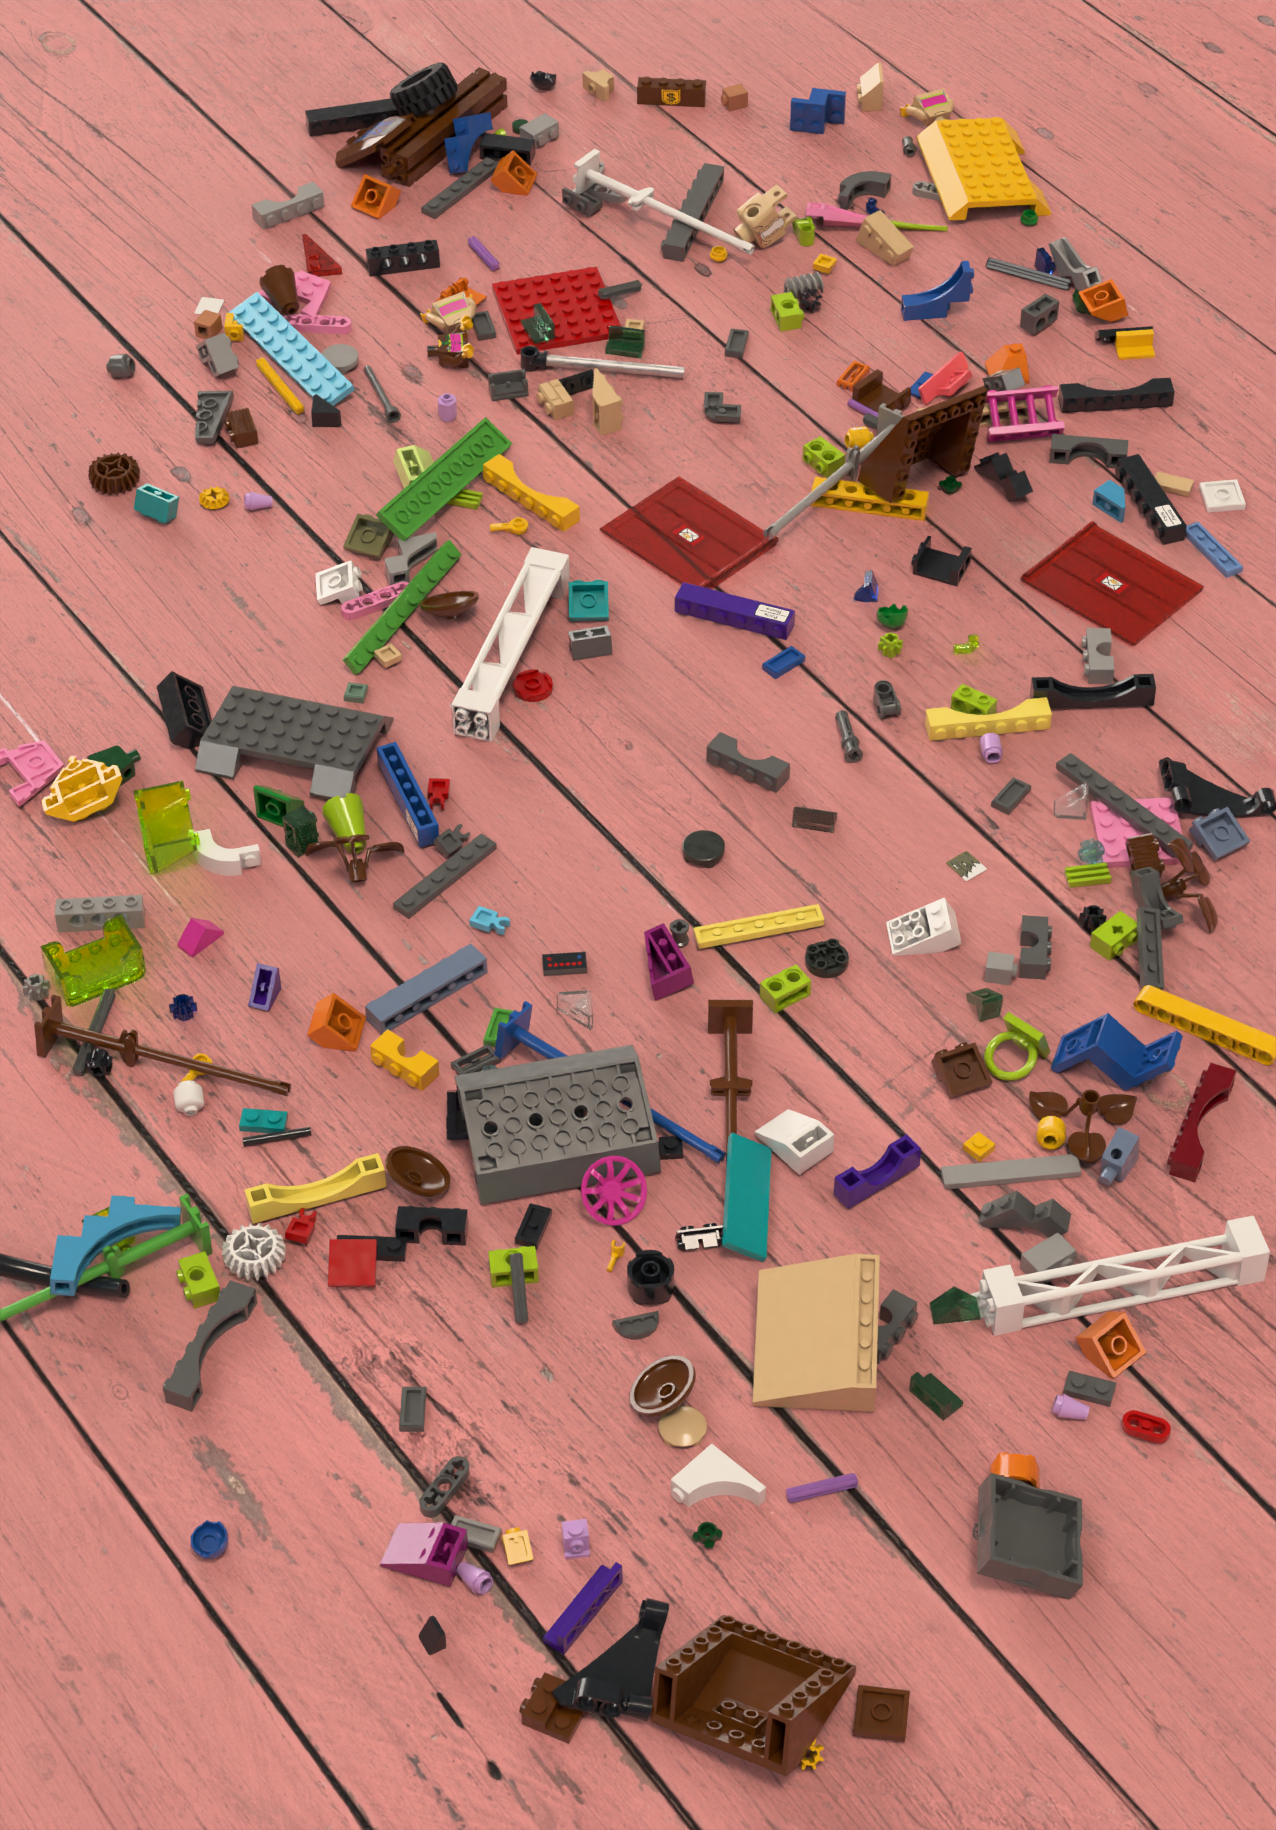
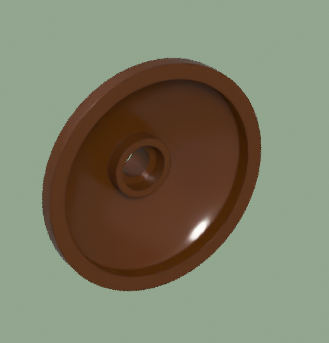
[420,591,479,620]
[385,1146,451,1197]
[630,1355,696,1416]

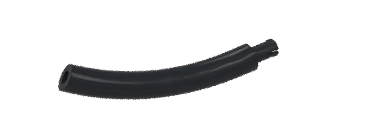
[0,1253,130,1298]

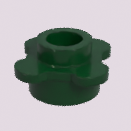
[939,476,962,494]
[693,1522,722,1549]

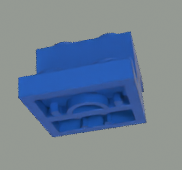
[790,88,846,134]

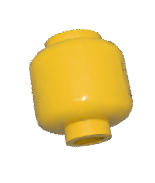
[844,426,874,450]
[1036,1116,1067,1150]

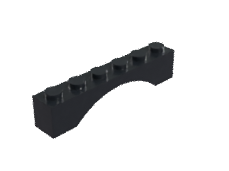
[1058,378,1175,413]
[1030,674,1156,709]

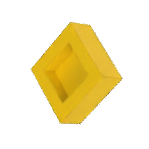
[813,253,837,274]
[963,1131,996,1162]

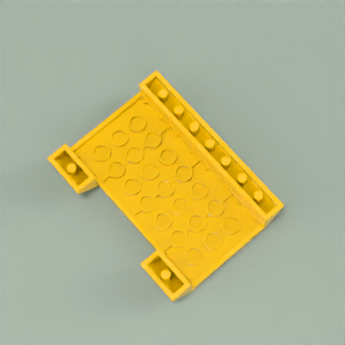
[916,117,1051,220]

